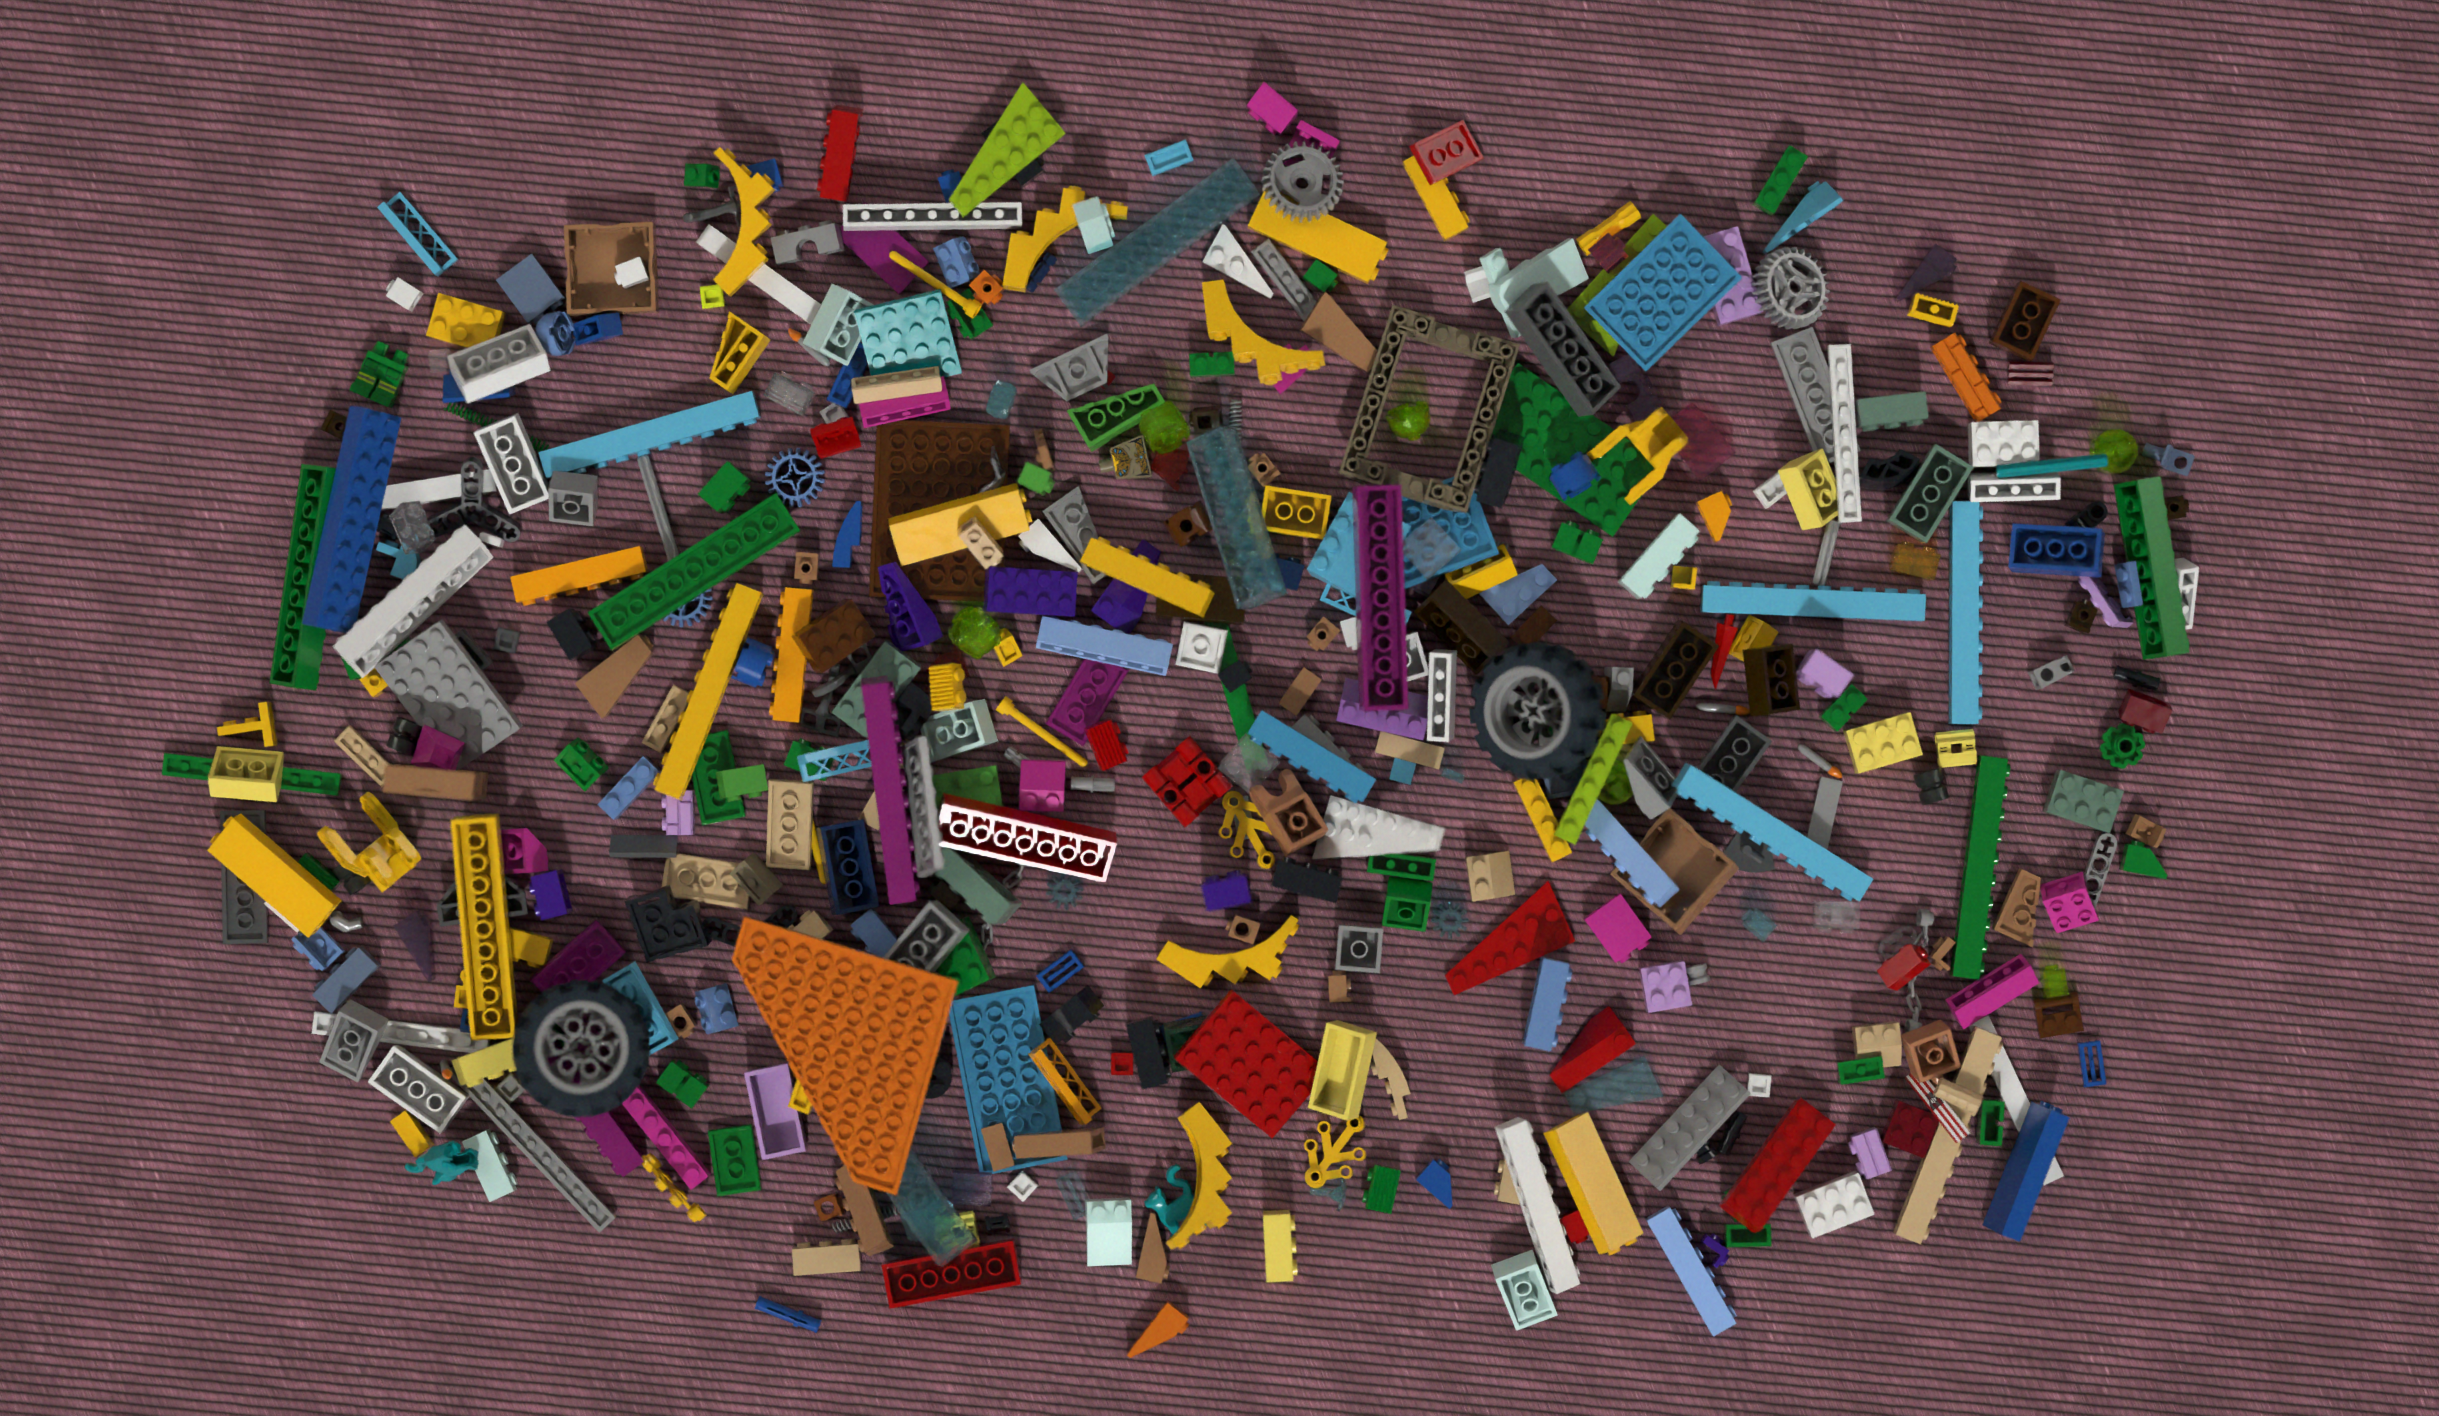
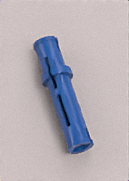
[755,1296,822,1333]

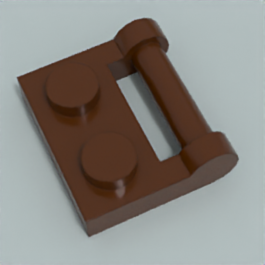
[2032,991,2084,1039]

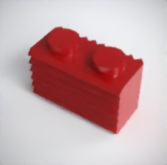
[1084,718,1129,771]

